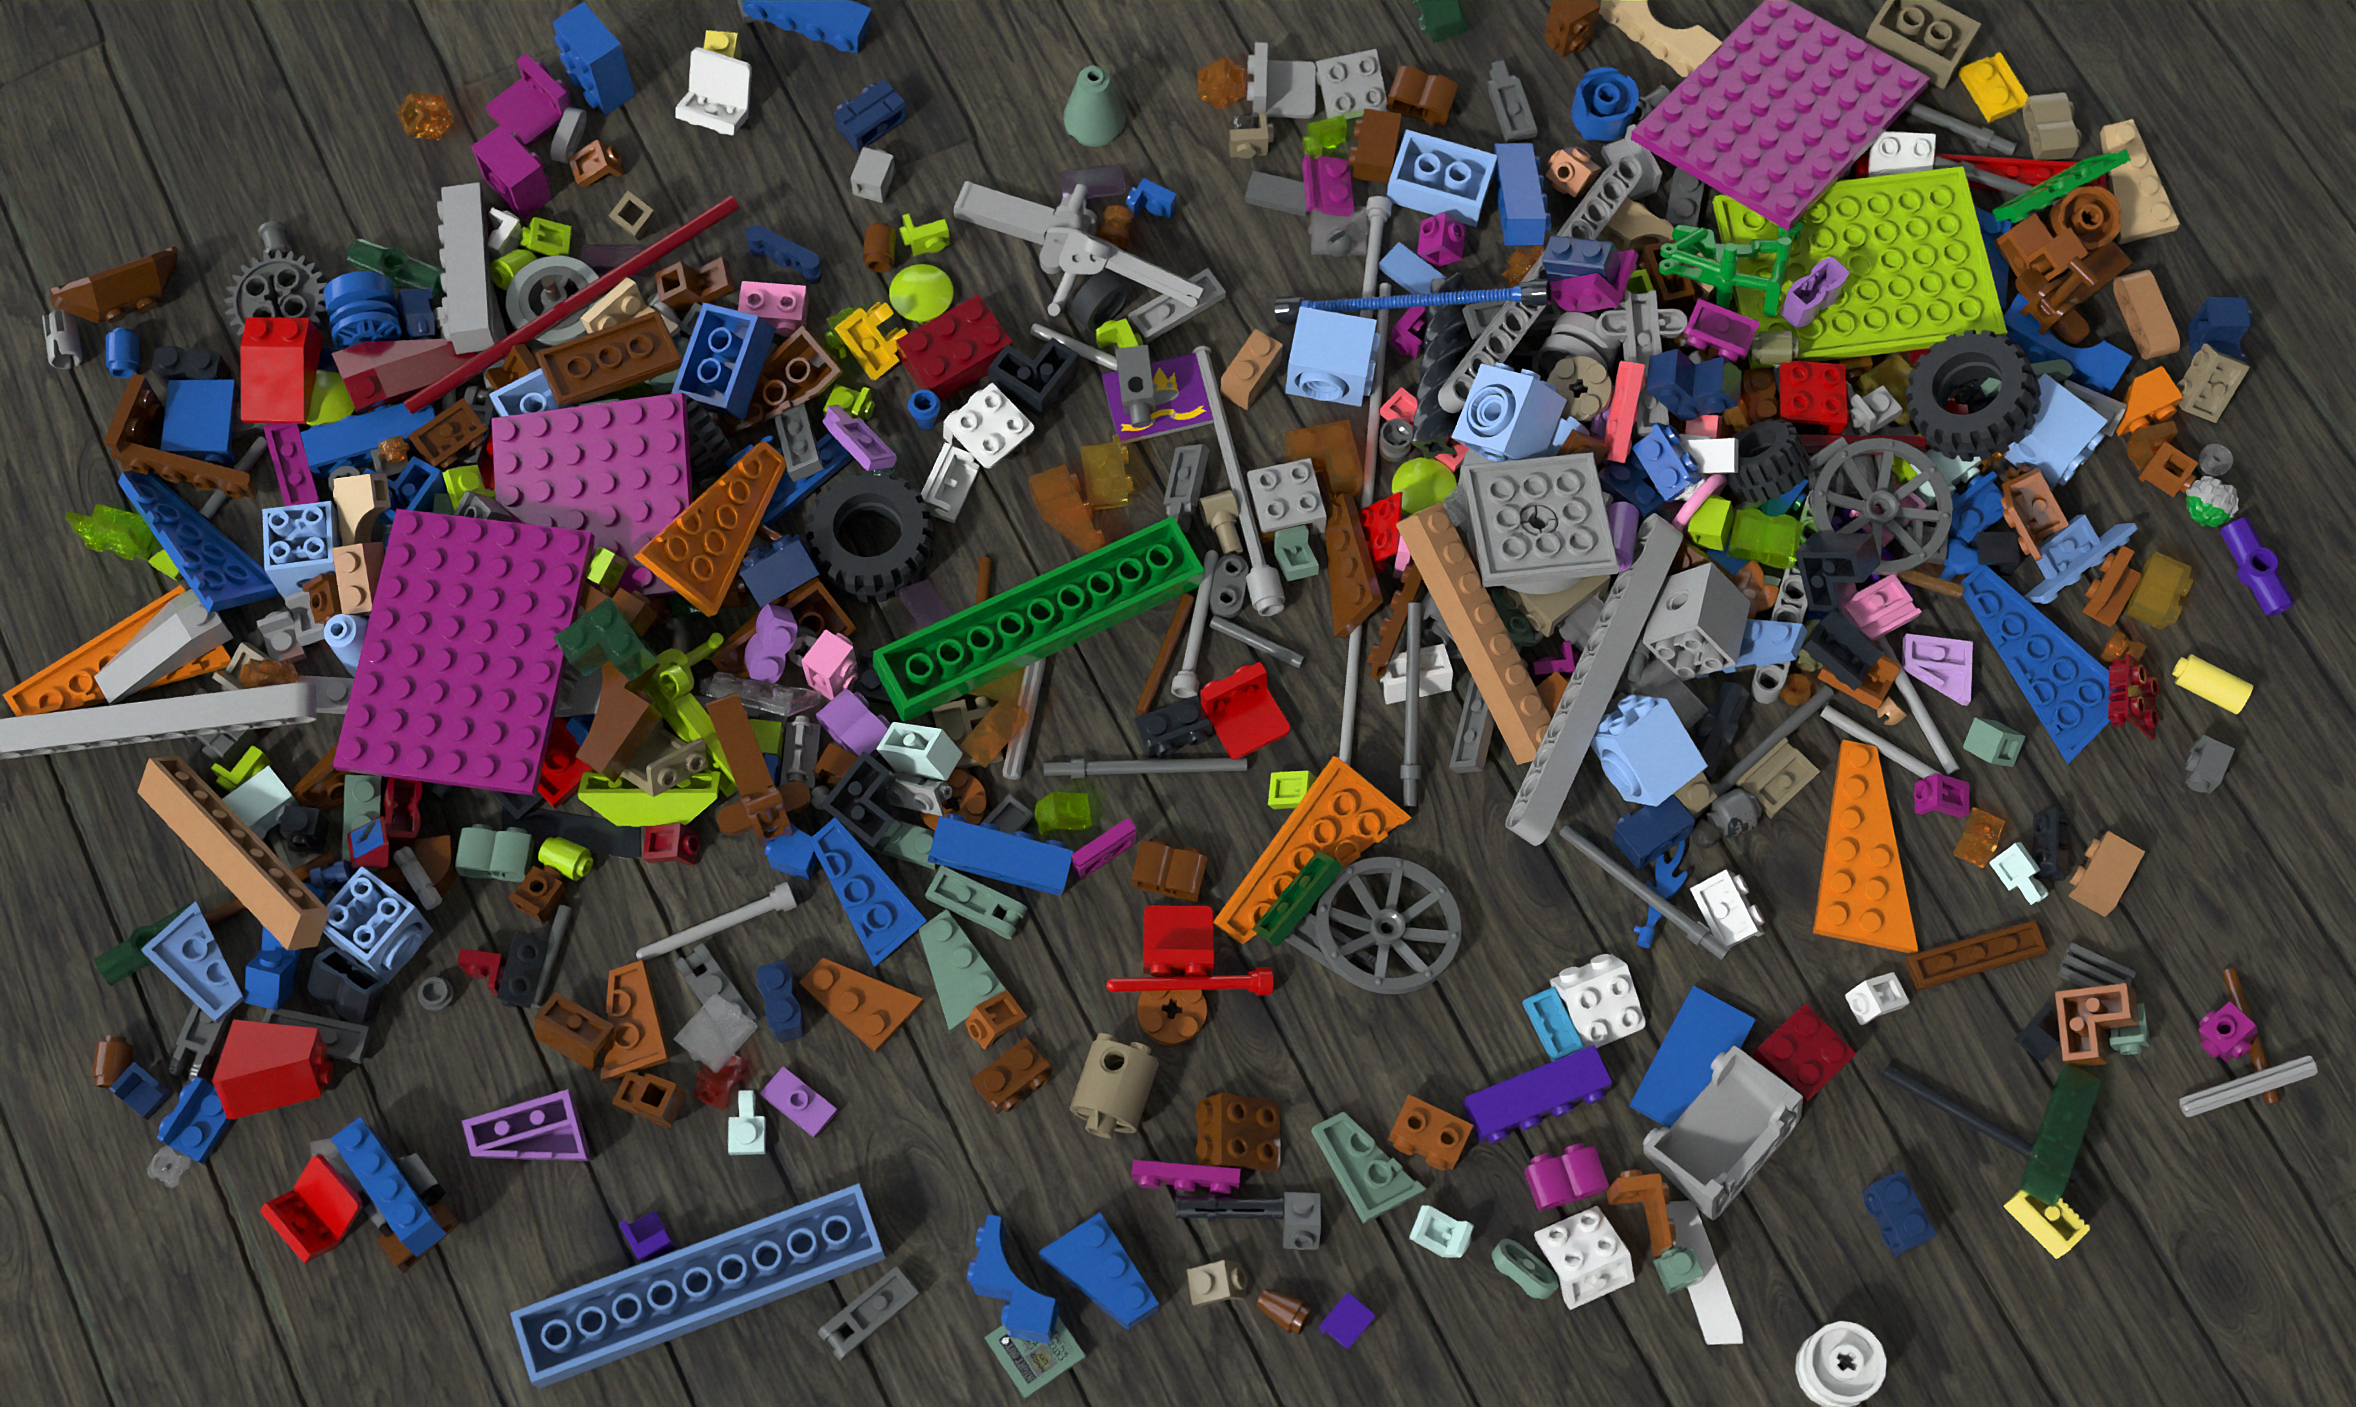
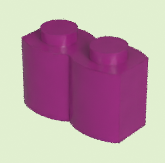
[1524,1143,1609,1212]

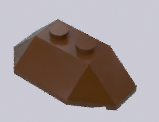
[50,246,178,324]

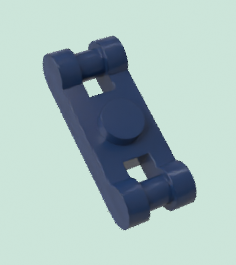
[745,225,822,284]
[310,860,372,894]

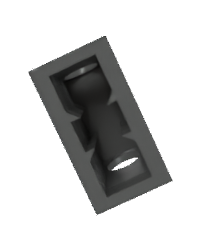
[1115,345,1156,428]

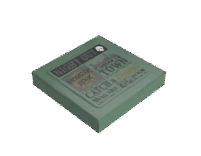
[985,1316,1086,1400]

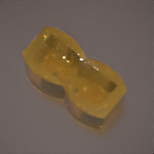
[2125,551,2193,631]

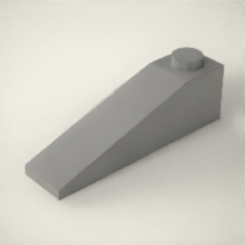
[94,589,233,705]

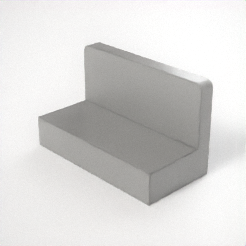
[1601,124,1662,201]

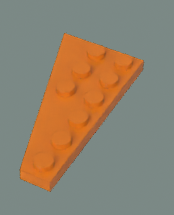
[633,441,786,617]
[3,585,232,717]
[1813,740,1918,954]
[1213,756,1412,944]

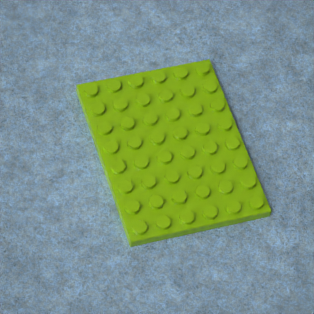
[1713,166,2007,369]

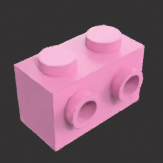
[738,281,809,337]
[801,630,859,701]

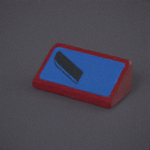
[347,816,389,868]

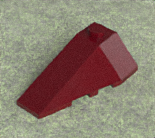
[332,339,476,415]

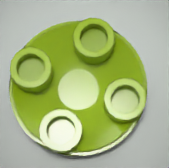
[889,264,953,325]
[307,370,355,426]
[1392,457,1457,515]

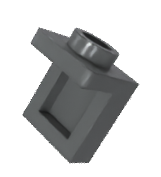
[1283,1192,1321,1250]

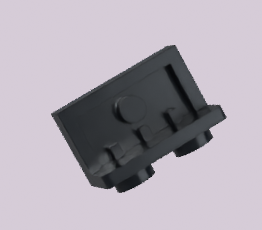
[1802,609,1885,691]

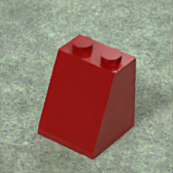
[212,1020,333,1119]

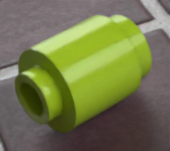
[490,249,537,290]
[538,837,593,881]

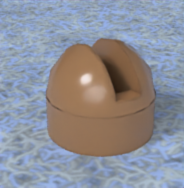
[1877,696,1907,726]

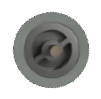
[506,256,605,349]

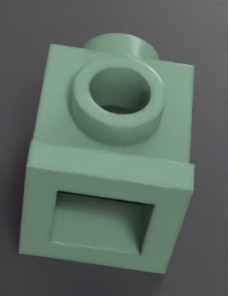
[1653,1246,1704,1295]

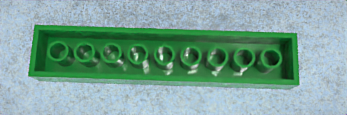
[873,516,1204,723]

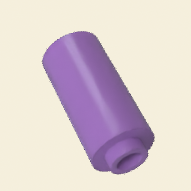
[1606,502,1640,572]

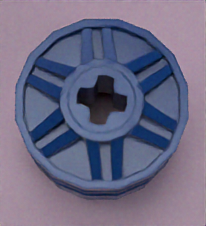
[323,271,402,350]

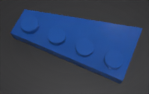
[809,817,927,967]

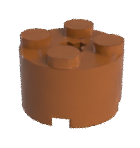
[2045,186,2121,255]

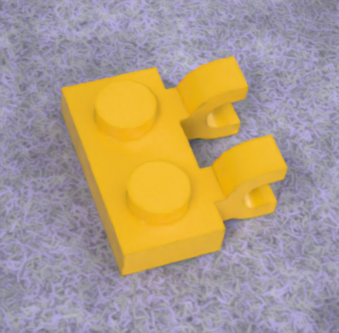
[834,302,908,380]

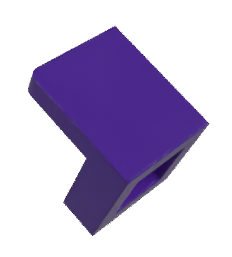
[619,1211,675,1264]
[1318,1292,1376,1349]

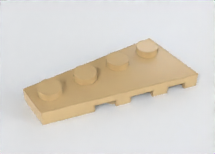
[2100,119,2180,245]

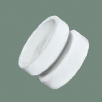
[1795,1321,1886,1407]

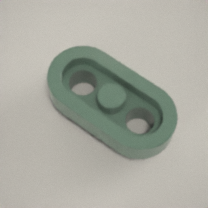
[1492,1239,1559,1299]

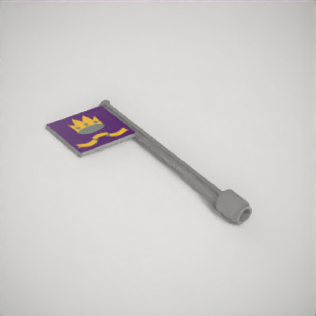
[1102,346,1285,616]

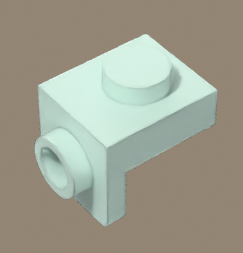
[1409,1206,1473,1258]

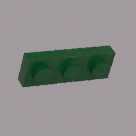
[1252,850,1343,947]

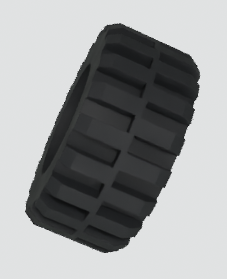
[1905,330,2041,462]
[805,470,935,603]

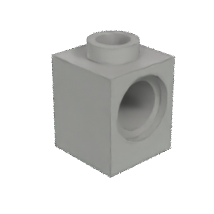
[850,147,895,203]

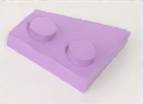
[1902,634,1973,706]

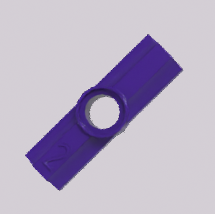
[2220,518,2295,617]

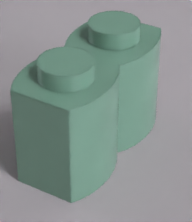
[455,824,535,882]

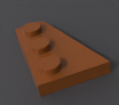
[799,958,924,1053]
[600,960,671,1083]

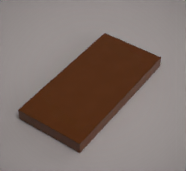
[535,310,683,409]

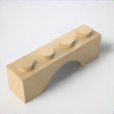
[1599,0,1723,77]
[1602,197,1717,302]
[333,473,391,546]

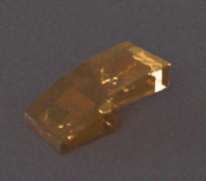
[960,695,1031,768]

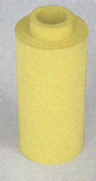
[2172,654,2253,715]

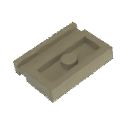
[1735,737,1820,819]

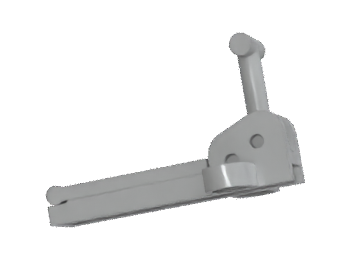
[954,181,1098,274]
[1047,229,1207,316]
[1595,291,1687,438]

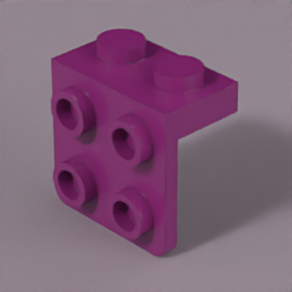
[486,53,571,148]
[1551,249,1638,313]
[1683,298,1760,363]

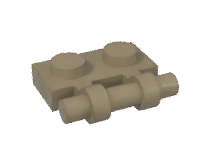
[932,696,1004,770]

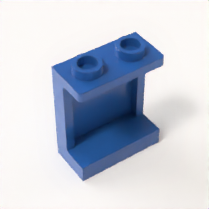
[161,380,241,467]

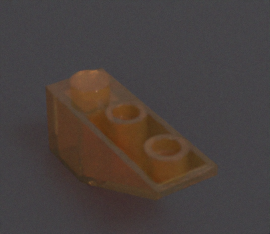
[1028,464,1106,554]

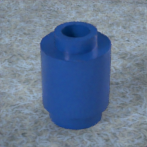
[106,328,140,378]

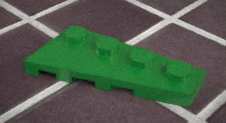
[1992,149,2131,223]

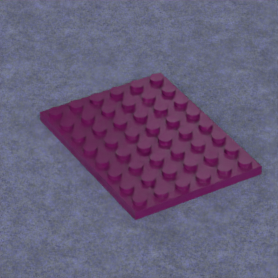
[1631,0,1930,231]
[333,509,595,796]

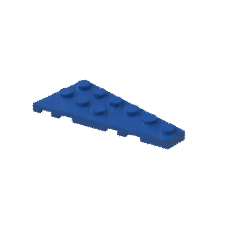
[118,470,280,613]
[1958,564,2112,764]

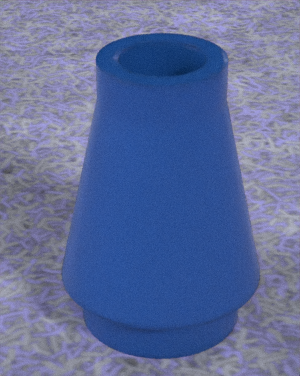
[908,390,940,430]

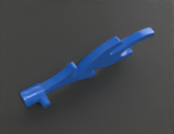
[1633,839,1687,948]

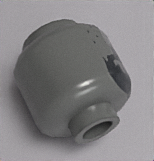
[1707,788,1761,838]

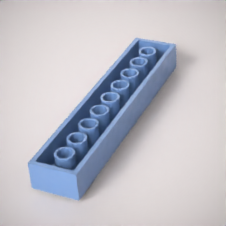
[510,1183,886,1389]

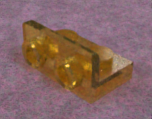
[1080,434,1133,511]

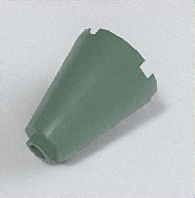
[1064,66,1126,147]

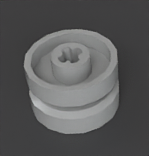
[1539,312,1622,375]

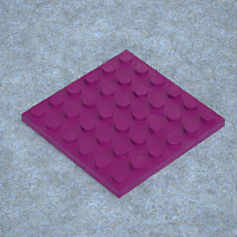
[492,393,693,605]

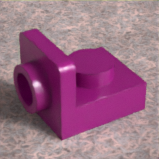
[1390,306,1427,360]
[1529,641,1579,686]
[1914,773,1969,818]

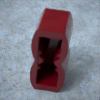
[383,777,422,851]

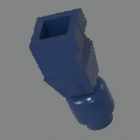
[395,288,435,340]

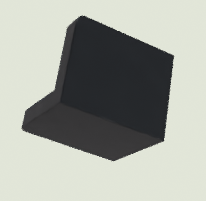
[1969,532,2020,576]
[2014,1002,2061,1062]

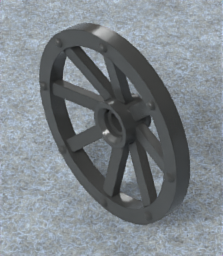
[1811,438,1953,575]
[1315,857,1461,994]

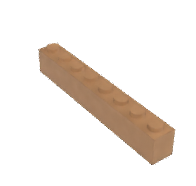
[1396,501,1552,765]
[138,756,330,950]

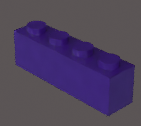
[1462,1045,1612,1144]

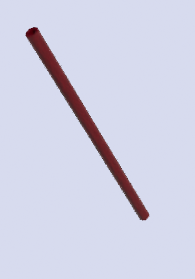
[403,195,740,415]

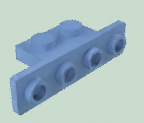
[2023,514,2138,604]

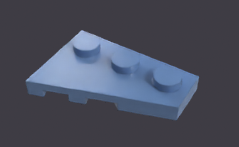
[1696,619,1808,679]
[141,901,244,1024]

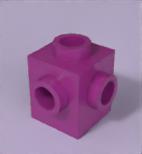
[1417,212,1466,268]
[2198,1001,2258,1063]

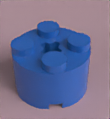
[1571,67,1639,141]

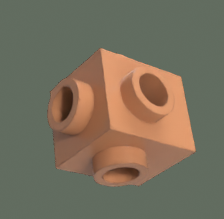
[1545,147,1602,198]

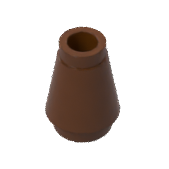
[1256,1288,1313,1335]

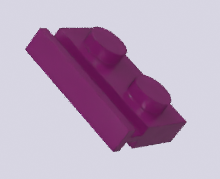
[1302,154,1354,217]
[1071,817,1136,880]

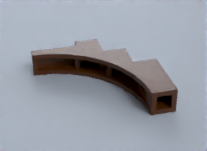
[576,576,662,783]

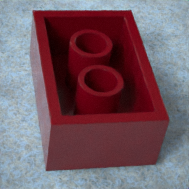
[896,294,1013,402]

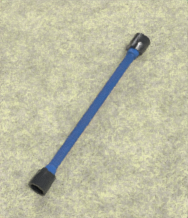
[1275,279,1552,323]

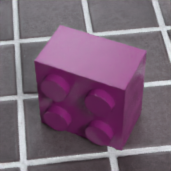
[471,125,553,220]

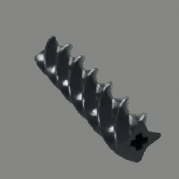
[1411,272,1476,459]

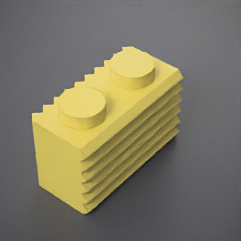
[2004,1186,2090,1259]

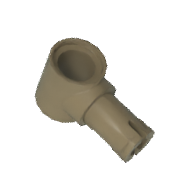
[1198,490,1243,556]

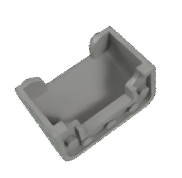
[1643,1045,1803,1220]

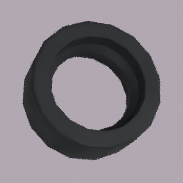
[1071,269,1132,331]

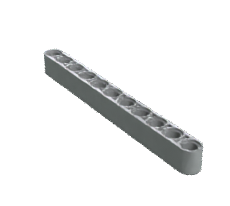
[1438,155,1642,413]
[1506,514,1683,846]
[0,683,317,760]

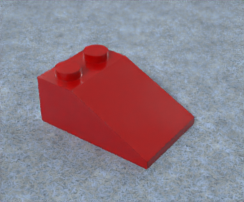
[240,317,323,424]

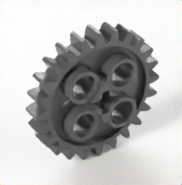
[224,250,329,339]

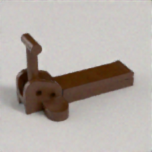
[2016,241,2133,344]
[705,692,811,847]

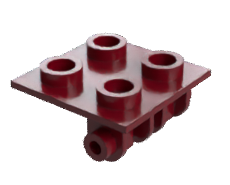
[2108,654,2159,740]

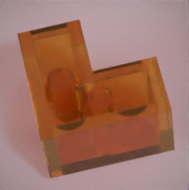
[1283,419,1364,500]

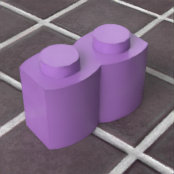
[1780,257,1849,329]
[744,603,797,684]
[816,688,891,758]

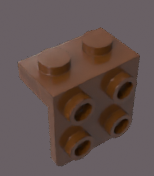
[1196,1093,1280,1172]

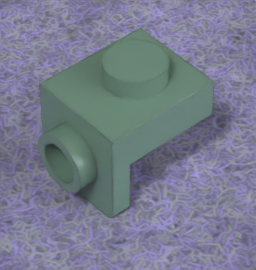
[1274,525,1319,581]
[2109,1003,2151,1055]

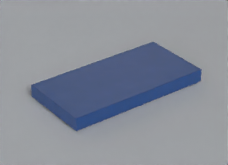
[1629,986,1756,1129]

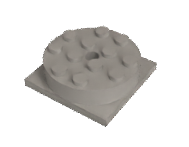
[1460,452,1619,594]

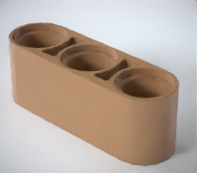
[2113,270,2180,360]

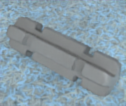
[393,847,442,910]

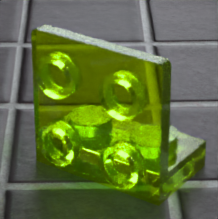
[65,504,157,560]

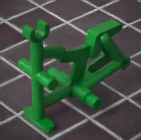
[1659,221,1803,318]

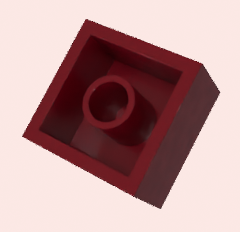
[1751,1003,1856,1107]

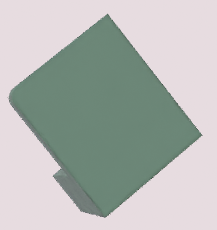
[1963,717,2026,767]

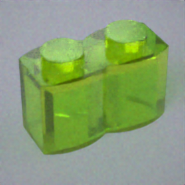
[1727,508,1803,569]

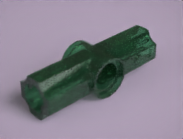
[346,238,446,298]
[94,904,191,986]

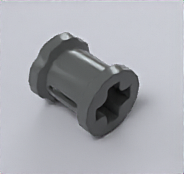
[258,221,293,259]

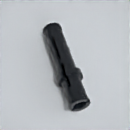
[1175,1193,1284,1222]

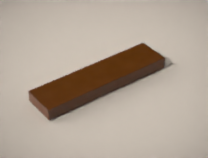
[1905,919,2048,991]

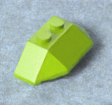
[578,768,721,827]

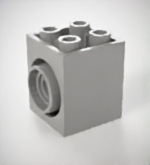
[1642,562,1750,681]

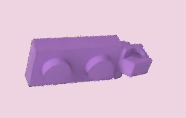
[823,405,897,471]

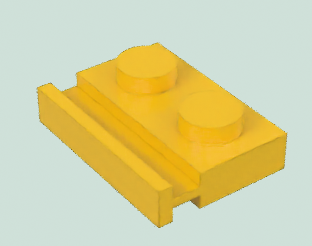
[1958,52,2028,123]

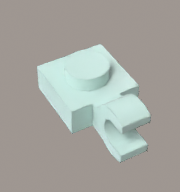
[1989,842,2049,905]
[728,1090,766,1155]

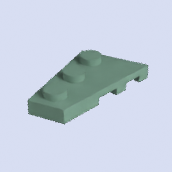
[918,909,1006,1034]
[1311,1112,1426,1224]

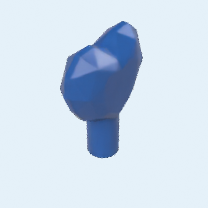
[1935,538,1979,589]

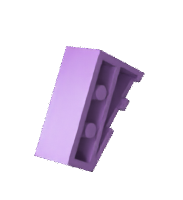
[462,1090,592,1161]

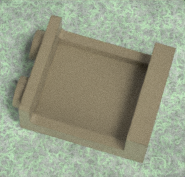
[1503,575,1611,637]
[621,707,708,797]

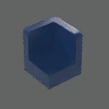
[109,1062,172,1120]

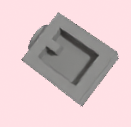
[1849,385,1902,435]
[257,611,307,669]

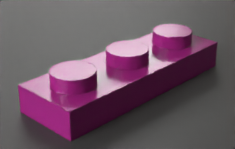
[263,424,321,506]
[1132,1160,1240,1195]

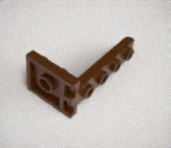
[103,373,258,499]
[1367,549,1493,680]

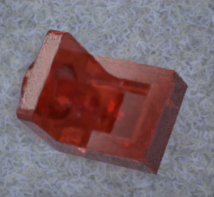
[694,1047,749,1110]

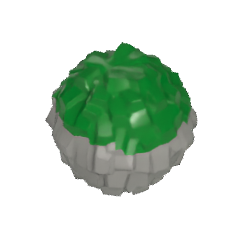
[2186,476,2239,527]

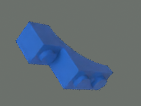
[741,753,818,881]
[244,883,327,1011]
[967,1214,1059,1345]

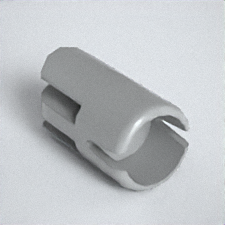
[42,310,82,369]

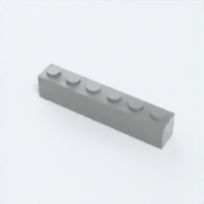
[437,182,495,354]

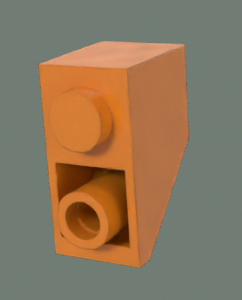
[2115,366,2183,436]

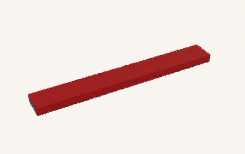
[1854,150,2107,191]

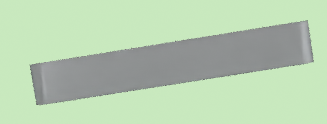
[1751,489,1836,704]

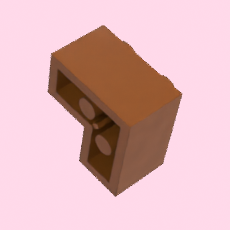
[1993,213,2089,281]
[2055,983,2140,1068]

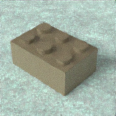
[1864,0,1981,89]

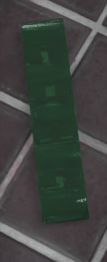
[2019,1063,2101,1207]

